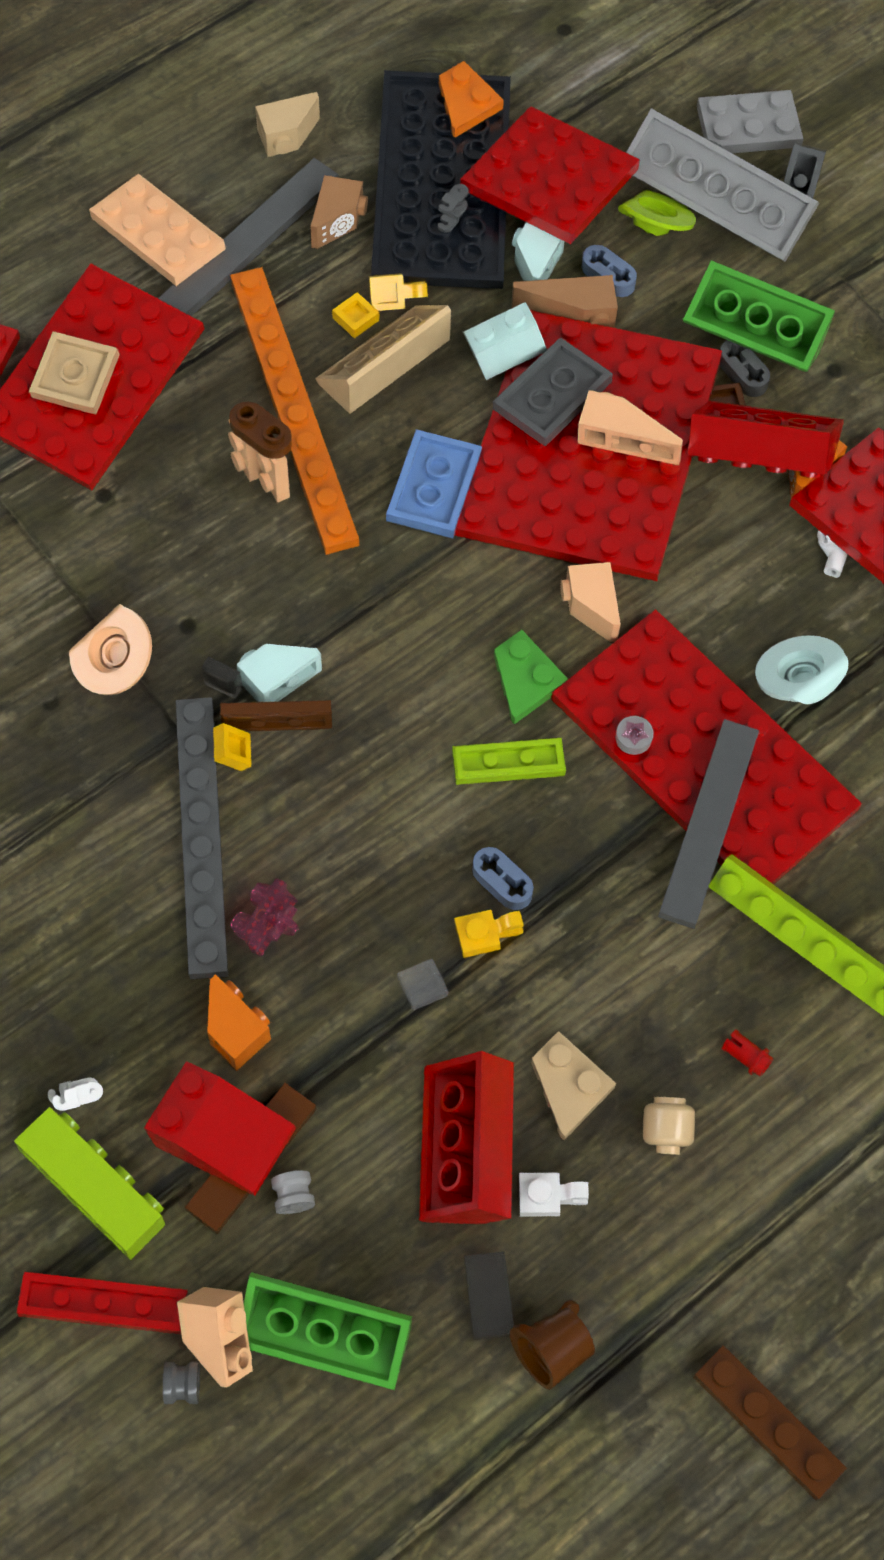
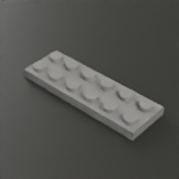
[626,109,819,262]

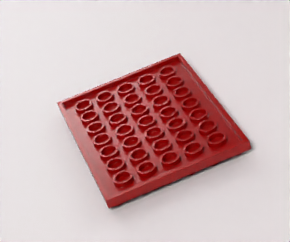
[454,310,722,581]

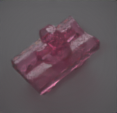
[230,878,299,956]

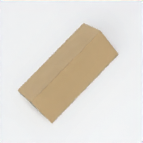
[315,305,451,414]

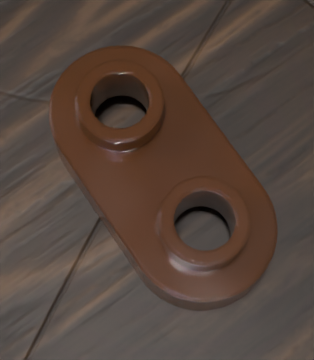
[229,401,292,459]

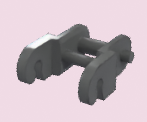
[438,184,468,232]

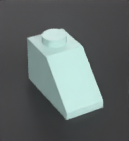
[512,222,564,281]
[237,644,322,702]

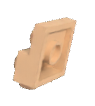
[228,416,290,503]

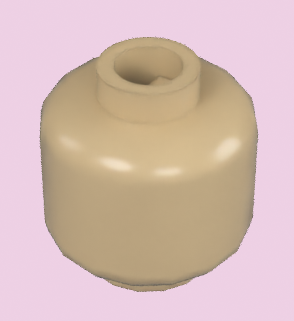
[643,1097,695,1155]

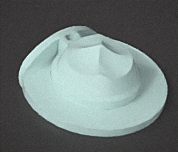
[755,636,848,704]

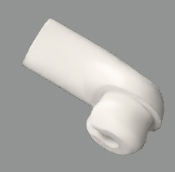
[817,531,848,578]

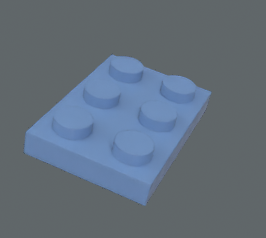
[386,429,482,538]

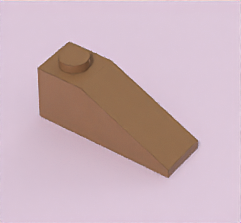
[511,275,618,328]

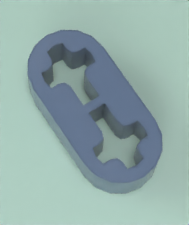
[581,245,637,297]
[472,847,534,910]

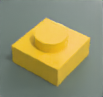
[332,292,379,339]
[213,723,251,771]

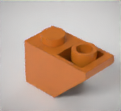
[207,974,271,1071]

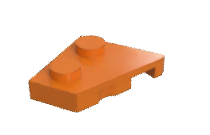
[439,61,504,138]

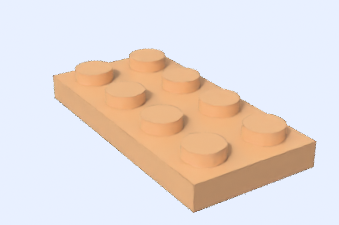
[89,173,226,286]

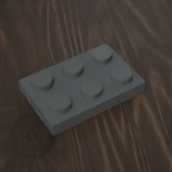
[493,337,613,446]

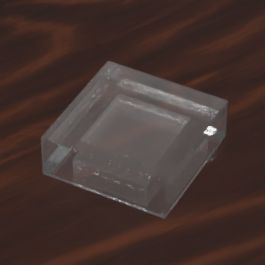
[397,958,448,1011]

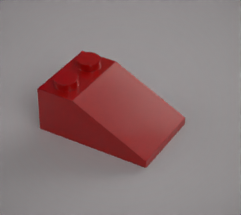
[144,1061,296,1196]

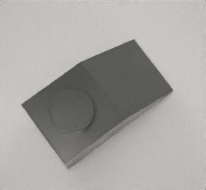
[784,143,827,198]

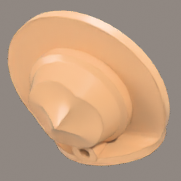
[69,604,152,695]

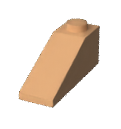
[578,390,683,465]

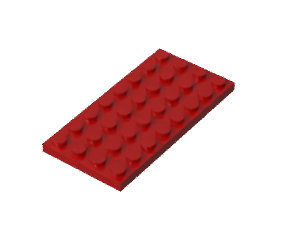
[551,609,862,884]

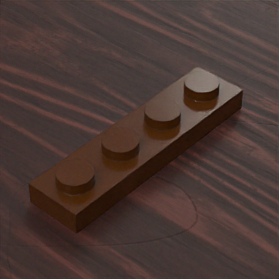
[693,1345,847,1501]

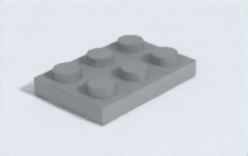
[697,90,803,153]

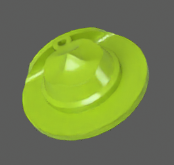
[618,190,696,236]

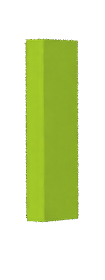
[452,738,566,785]

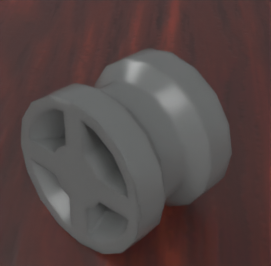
[163,1361,200,1404]

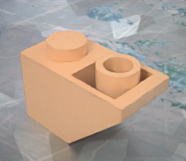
[177,1287,253,1387]

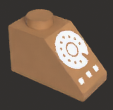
[311,175,368,249]

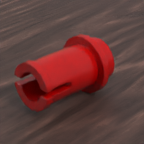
[721,1029,774,1077]

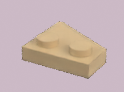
[531,1031,616,1140]

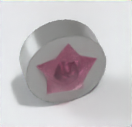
[615,716,654,755]

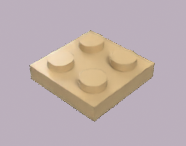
[29,331,120,415]

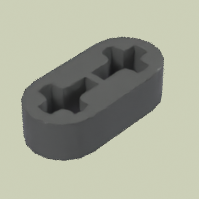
[720,340,770,397]

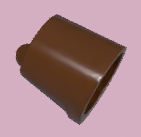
[510,1300,595,1390]

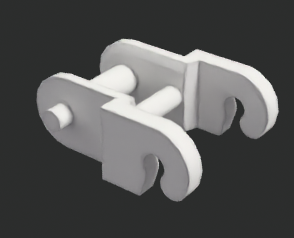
[48,1077,103,1111]

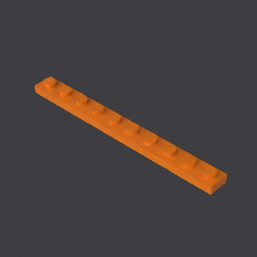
[230,267,359,555]

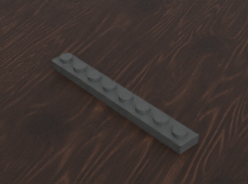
[176,697,228,980]

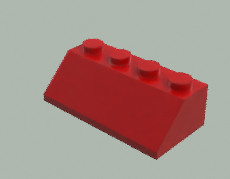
[688,401,844,478]
[419,1051,514,1224]

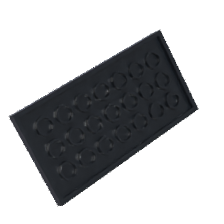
[371,70,511,289]

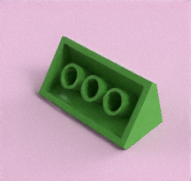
[683,260,835,373]
[244,1272,412,1390]

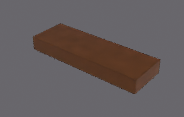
[220,700,332,731]

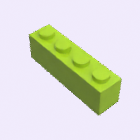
[14,1107,165,1260]

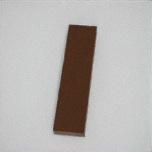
[185,1083,316,1234]

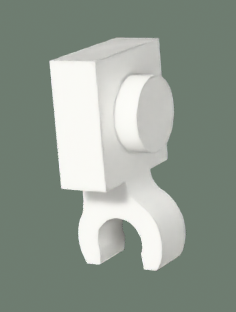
[519,1173,589,1217]

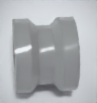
[271,1170,315,1214]

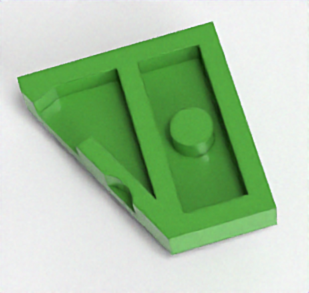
[494,630,568,724]

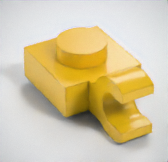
[369,273,428,311]
[454,910,524,958]

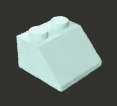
[463,302,547,380]

